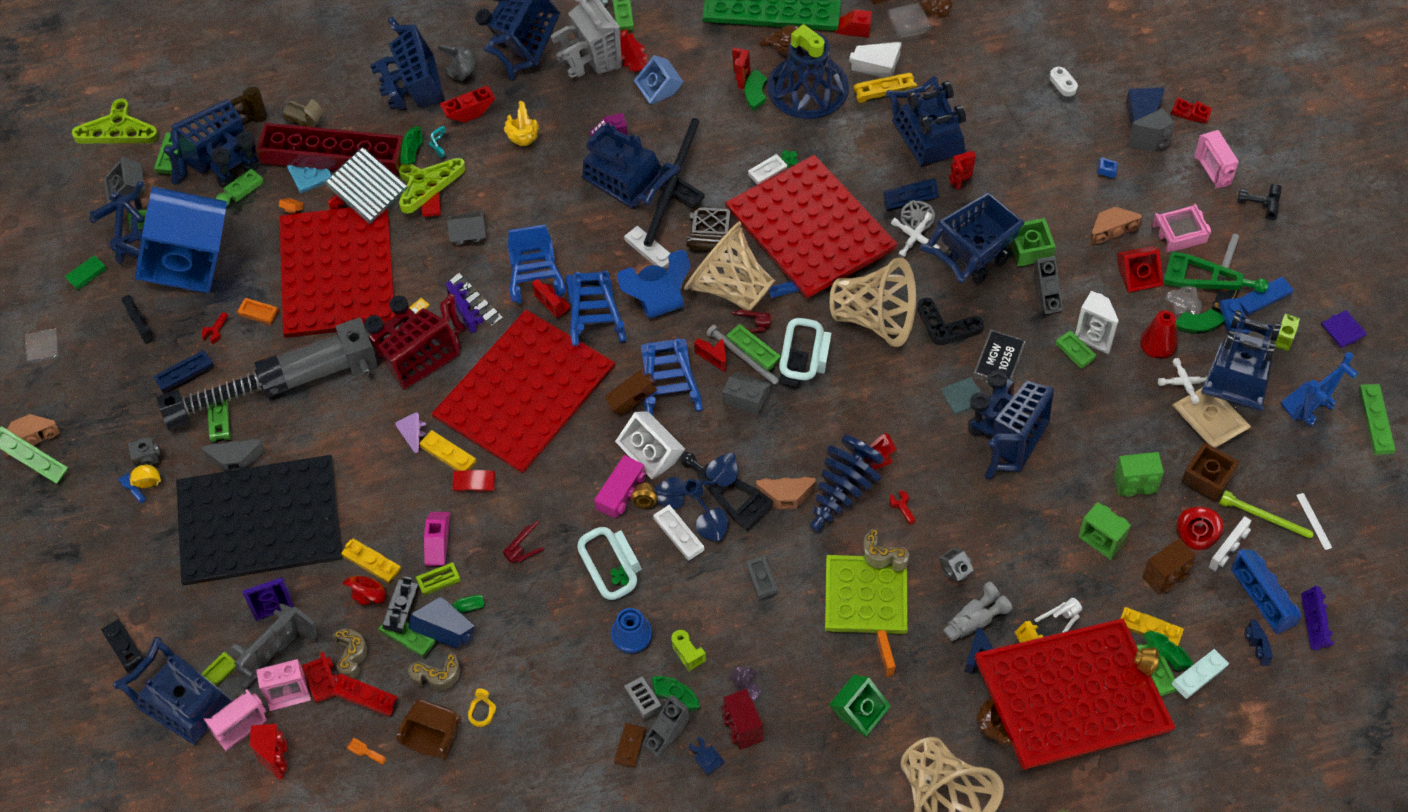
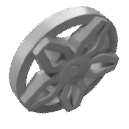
[900,200,935,231]

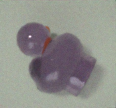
[730,666,760,698]

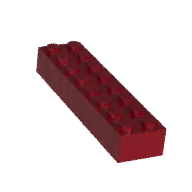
[256,123,403,177]

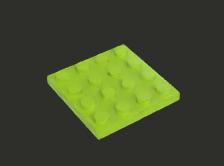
[825,555,907,634]

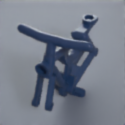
[90,181,144,264]

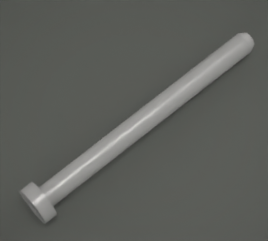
[706,324,779,385]

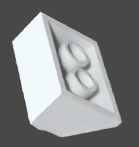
[1075,291,1118,355]
[615,411,685,479]

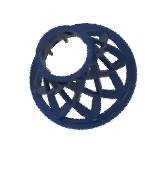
[767,32,849,119]

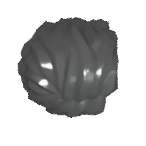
[438,45,477,81]

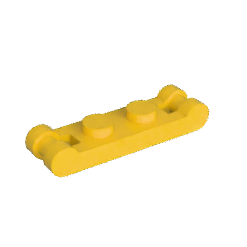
[853,73,918,103]

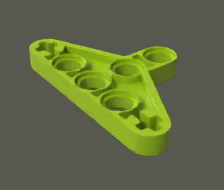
[72,99,159,143]
[399,158,466,213]

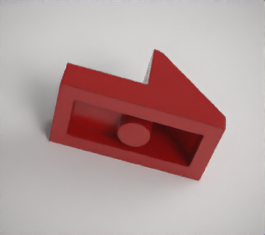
[694,338,726,372]
[863,433,897,470]

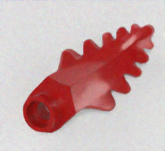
[620,29,649,72]

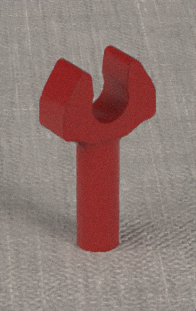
[201,312,229,344]
[889,490,916,525]

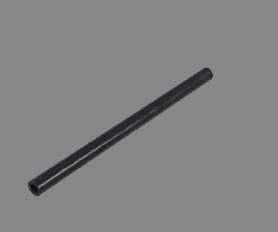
[643,118,700,247]

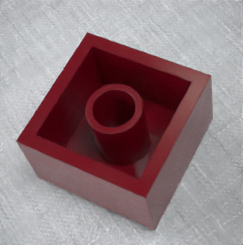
[721,688,763,750]

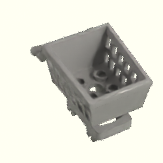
[551,0,622,78]

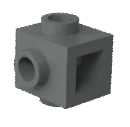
[128,437,161,468]
[938,547,974,581]

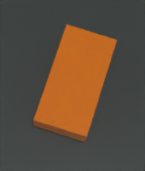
[237,298,279,325]
[876,630,895,677]

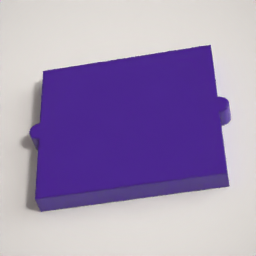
[1321,310,1367,348]

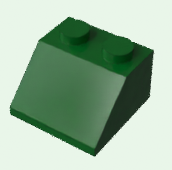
[829,675,891,737]

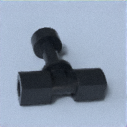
[1237,184,1282,220]

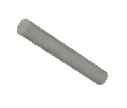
[1218,234,1239,280]

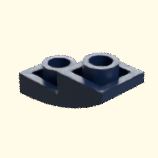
[1245,619,1273,666]

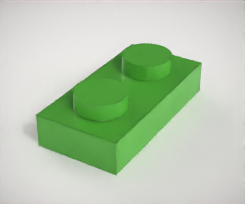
[1056,330,1096,369]

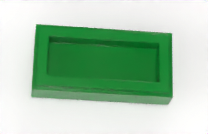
[65,255,107,290]

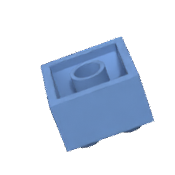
[634,55,684,104]

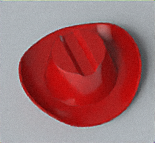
[1176,507,1224,550]
[342,576,386,605]

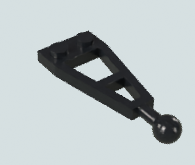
[681,452,773,530]

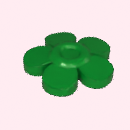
[780,150,798,169]
[610,565,629,586]

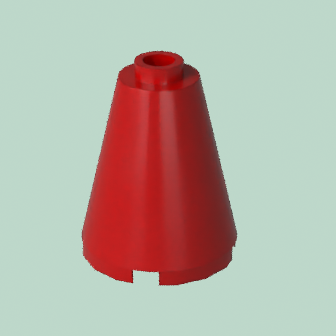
[1140,310,1178,359]

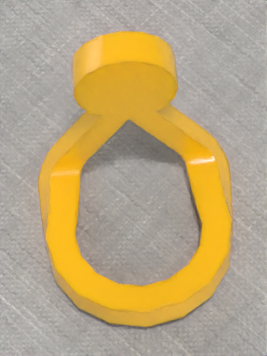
[468,689,496,727]

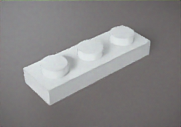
[624,226,670,269]
[653,505,704,561]
[1209,516,1251,572]

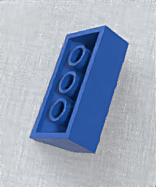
[1230,549,1301,635]

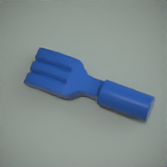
[118,472,146,503]

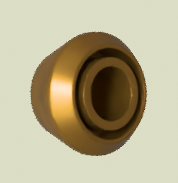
[631,483,658,508]
[1134,647,1159,675]

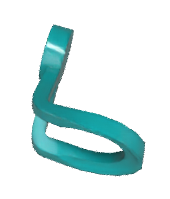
[429,126,447,158]

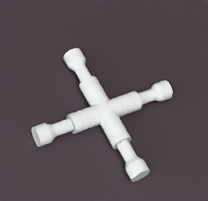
[891,212,940,258]
[1158,358,1207,404]

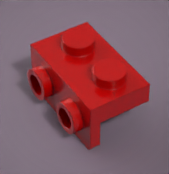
[302,652,337,703]

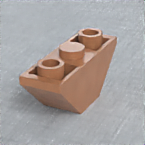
[1089,207,1142,245]
[2,414,61,457]
[756,477,816,510]

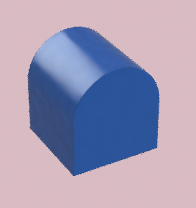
[135,186,227,293]

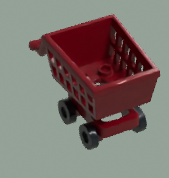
[364,294,466,390]

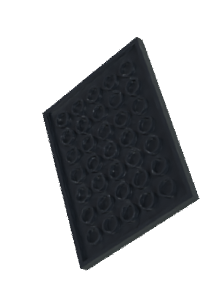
[176,455,342,586]

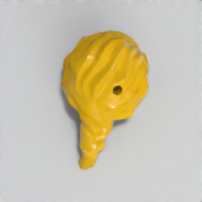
[504,101,539,147]

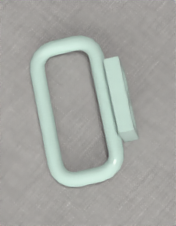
[779,318,831,380]
[577,527,642,600]

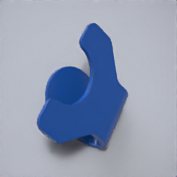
[617,250,690,319]

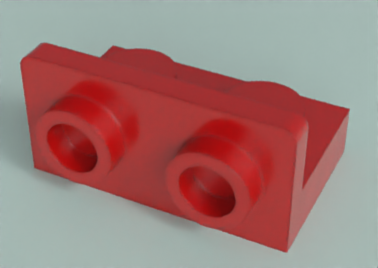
[732,48,751,89]
[949,151,976,190]
[532,279,570,318]

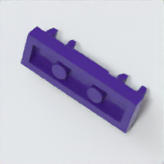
[445,281,484,333]
[1301,586,1334,651]

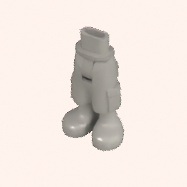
[943,581,1013,642]

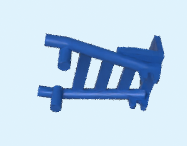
[508,224,566,304]
[565,270,626,346]
[641,338,703,417]
[1280,352,1359,426]

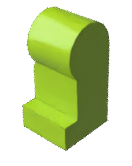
[791,24,825,57]
[1274,313,1300,351]
[671,630,706,671]

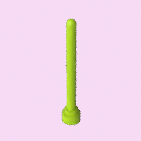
[1219,490,1313,538]

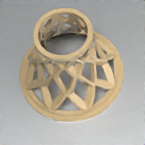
[684,221,776,311]
[830,258,916,347]
[900,737,1004,812]

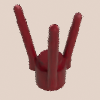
[731,309,770,333]
[502,520,544,564]

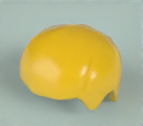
[130,465,161,488]

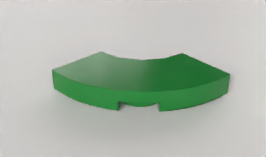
[745,69,768,111]
[400,126,423,164]
[1176,308,1225,334]
[1143,631,1194,670]
[652,676,700,712]

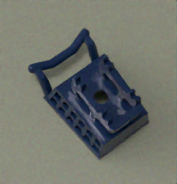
[370,16,445,110]
[581,122,680,209]
[113,637,233,746]

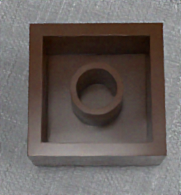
[1181,442,1239,501]
[1142,538,1196,595]

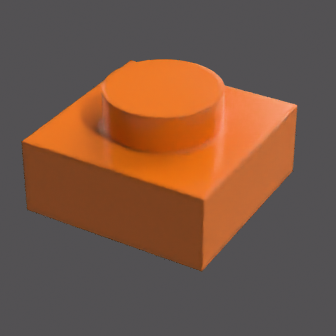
[278,198,304,213]

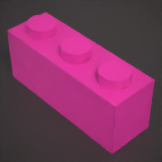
[594,455,646,519]

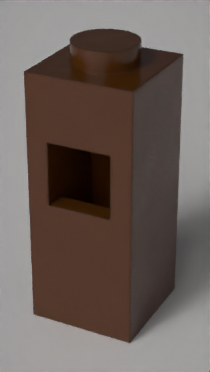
[604,370,657,416]

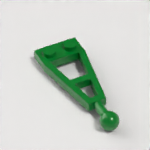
[1164,251,1269,293]

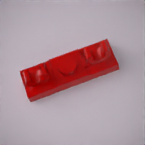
[331,674,398,717]

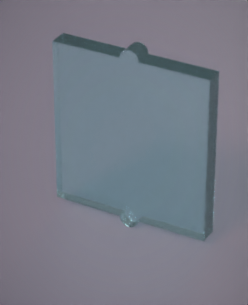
[941,377,980,415]

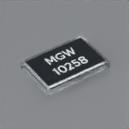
[973,329,1026,381]

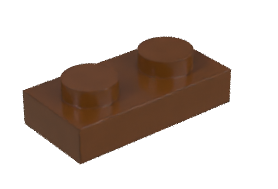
[614,723,646,769]

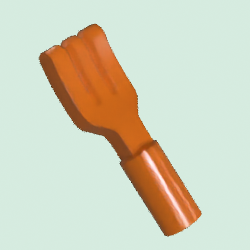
[346,737,386,765]

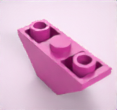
[424,512,450,566]

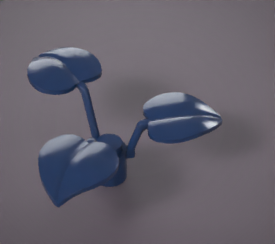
[654,453,738,542]

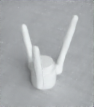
[1035,598,1082,633]

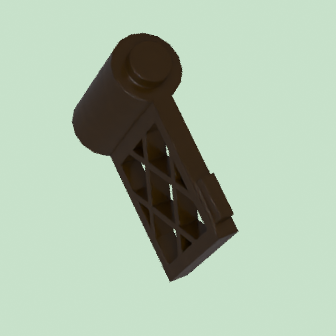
[213,87,267,129]
[687,207,730,252]

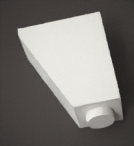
[849,42,901,78]

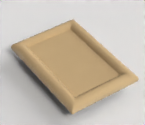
[1172,387,1251,448]

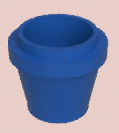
[611,608,652,653]

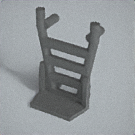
[231,604,317,690]

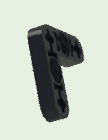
[917,297,984,346]

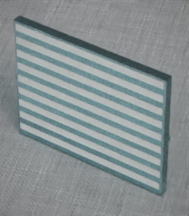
[324,147,408,224]

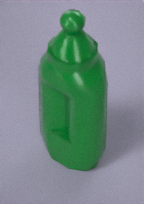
[451,594,485,612]

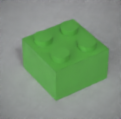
[1009,218,1056,267]
[1114,452,1164,497]
[1078,502,1131,560]

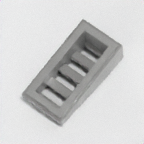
[624,677,662,721]

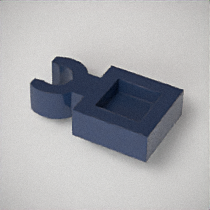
[689,737,724,776]

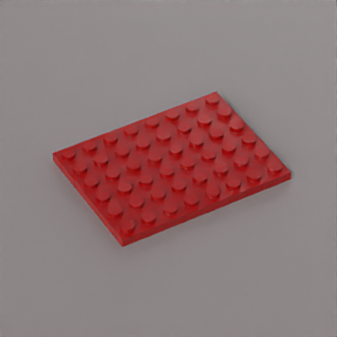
[725,155,898,299]
[279,203,395,338]
[432,309,615,474]
[974,618,1176,770]

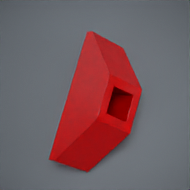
[440,85,495,123]

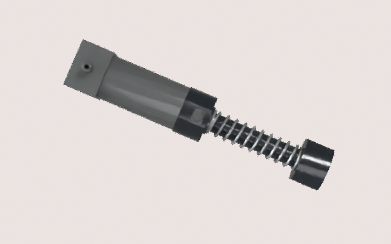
[156,317,378,431]

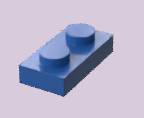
[1219,298,1250,335]

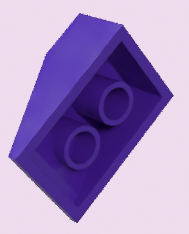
[242,577,294,621]

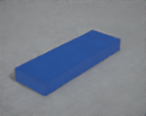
[1239,276,1294,316]

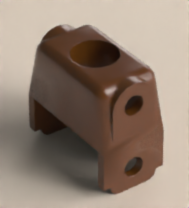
[396,699,461,760]

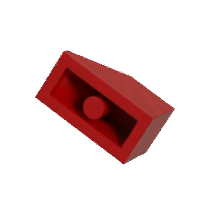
[835,9,872,38]

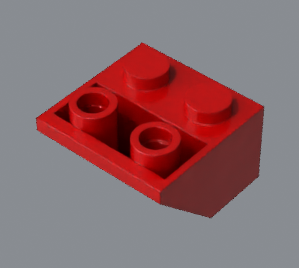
[250,724,288,780]

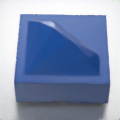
[1097,157,1118,178]

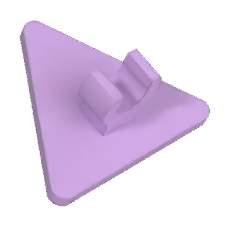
[395,413,426,453]

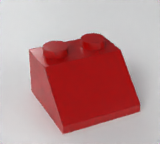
[1117,246,1164,292]

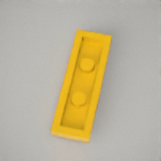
[419,430,477,471]

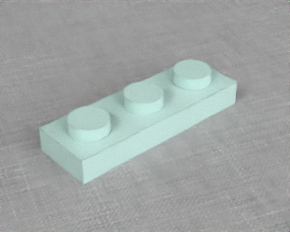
[1172,649,1229,699]

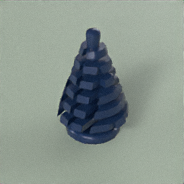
[810,434,884,531]

